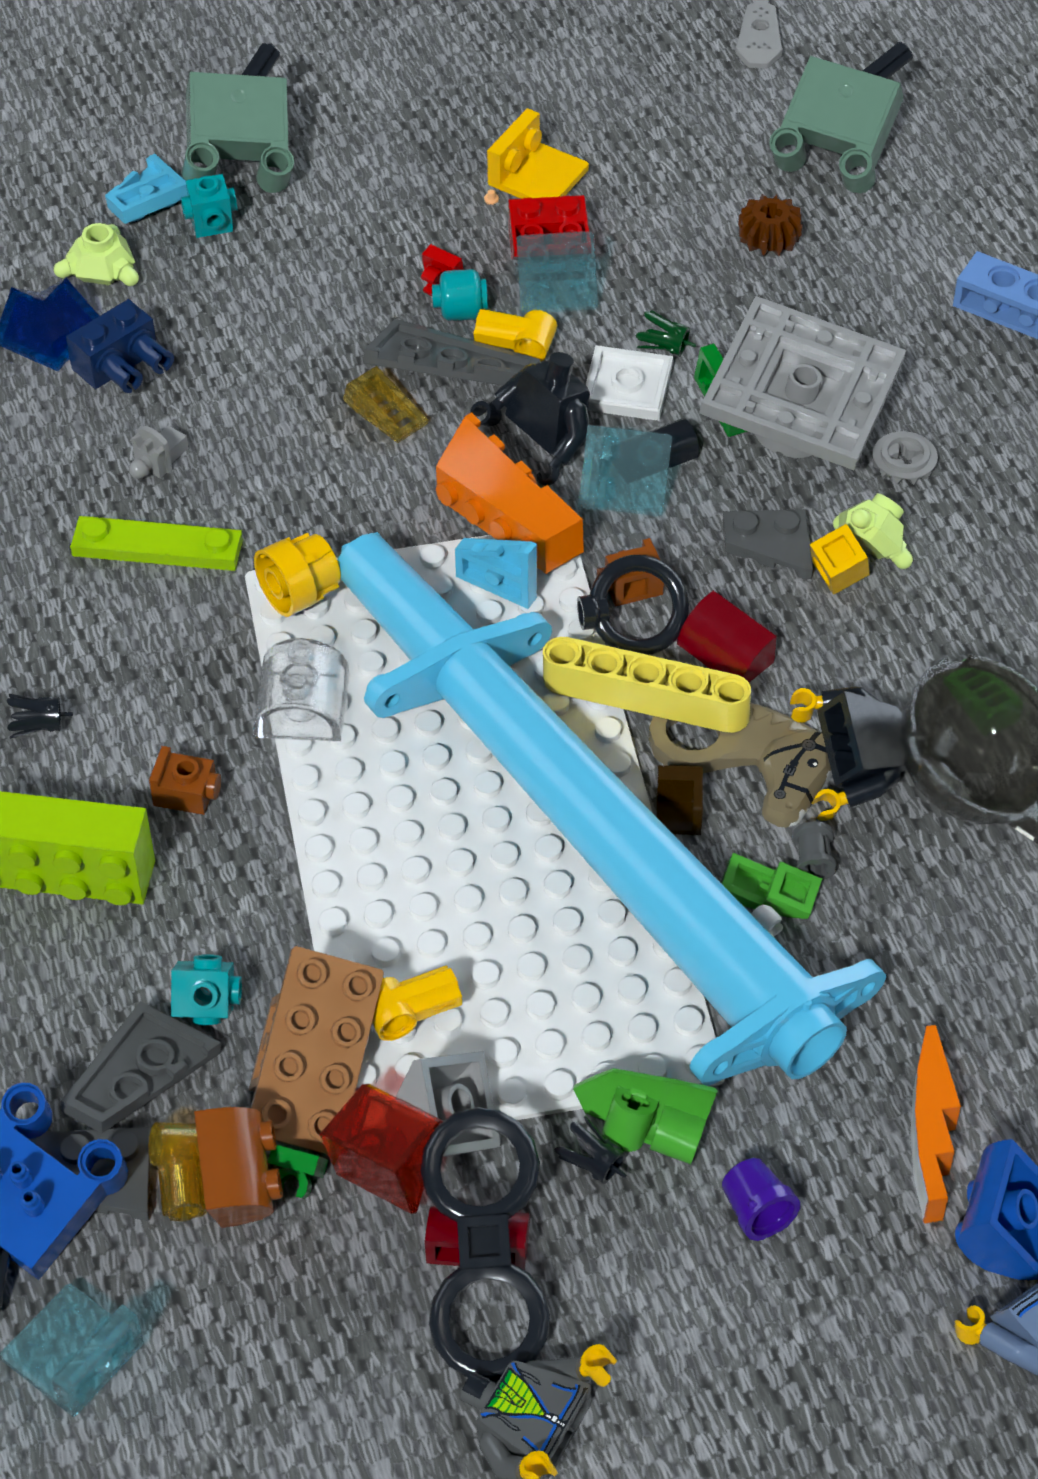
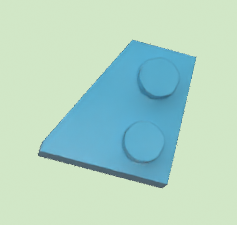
[105,154,187,224]
[455,538,537,609]

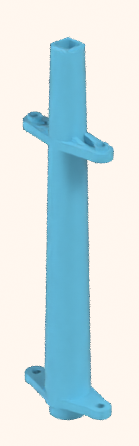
[337,532,886,1086]

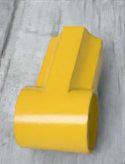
[474,309,557,362]
[372,965,462,1041]

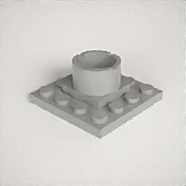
[699,296,907,470]

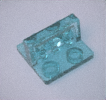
[515,231,598,314]

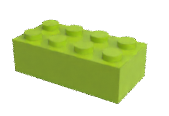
[0,791,155,905]

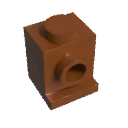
[597,538,664,607]
[149,746,221,815]

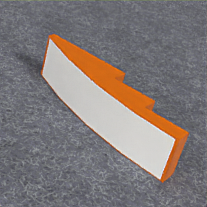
[910,1025,961,1224]

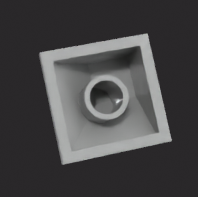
[386,1051,501,1166]

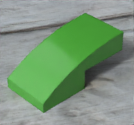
[720,853,822,919]

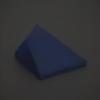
[0,278,99,371]

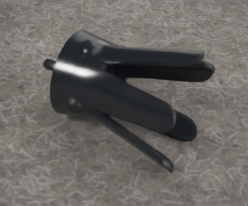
[6,694,73,739]
[554,1115,627,1184]

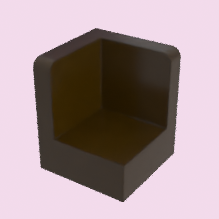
[656,765,703,835]

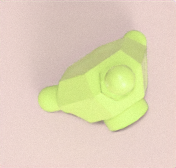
[54,223,139,286]
[833,493,913,569]

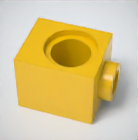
[810,523,870,595]

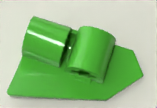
[573,1068,718,1165]

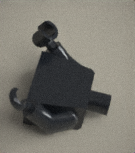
[470,352,591,486]

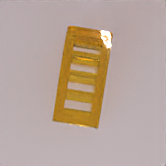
[343,366,428,443]

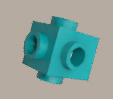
[181,174,238,238]
[171,954,242,1025]

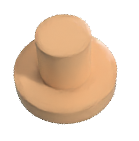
[484,189,499,204]

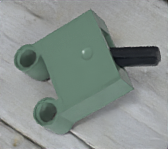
[769,42,913,193]
[182,43,294,193]

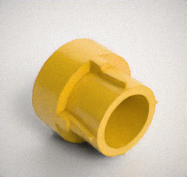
[254,533,341,617]

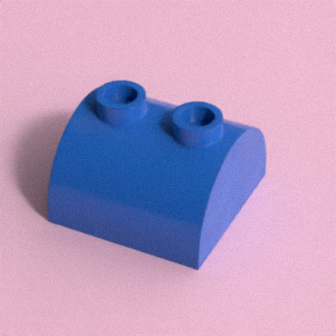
[955,1139,1038,1280]

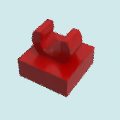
[421,244,464,296]

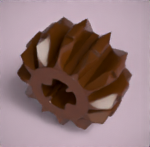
[738,194,803,256]

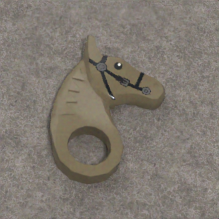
[649,703,832,828]

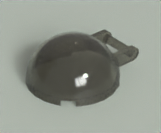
[899,655,1038,844]

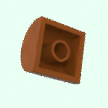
[194,1107,283,1228]

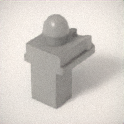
[129,425,188,479]

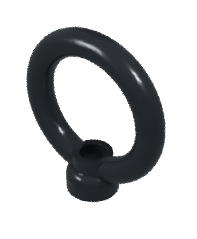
[577,555,689,655]

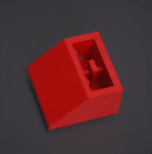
[508,195,591,259]

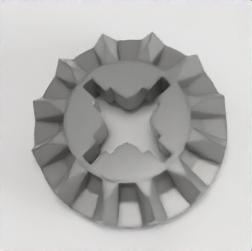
[873,431,938,485]

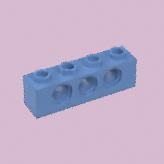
[953,251,1038,339]

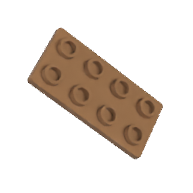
[249,946,384,1156]

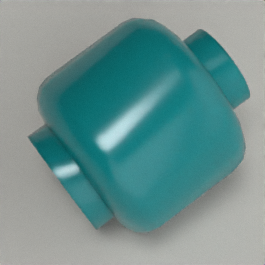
[432,269,488,321]

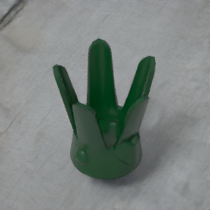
[636,310,696,357]

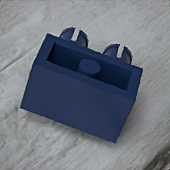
[66,299,174,393]

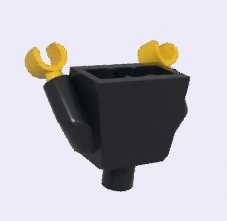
[790,686,922,821]

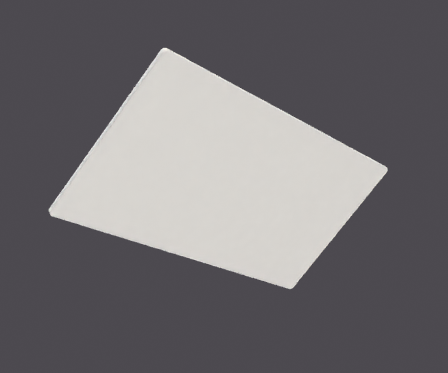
[245,535,725,1148]

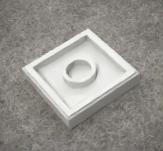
[585,345,673,421]

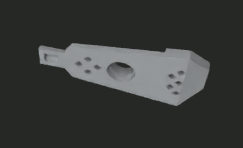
[735,0,782,69]

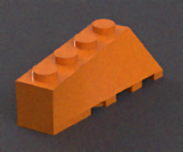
[436,412,584,574]

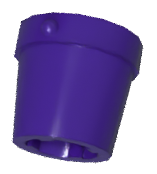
[722,1158,800,1241]

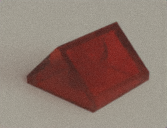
[320,1083,443,1214]

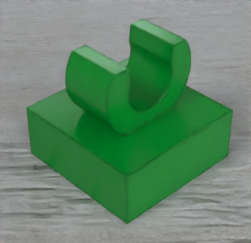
[267,1145,328,1199]

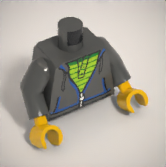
[460,1344,617,1479]

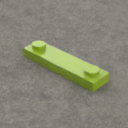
[70,516,243,571]

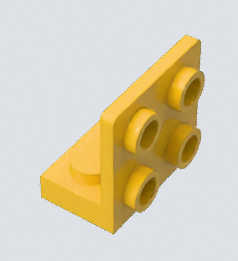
[487,108,589,199]

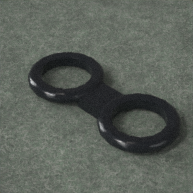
[420,1107,550,1382]

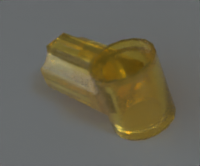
[148,1122,207,1221]

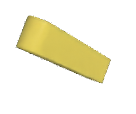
[543,637,751,733]

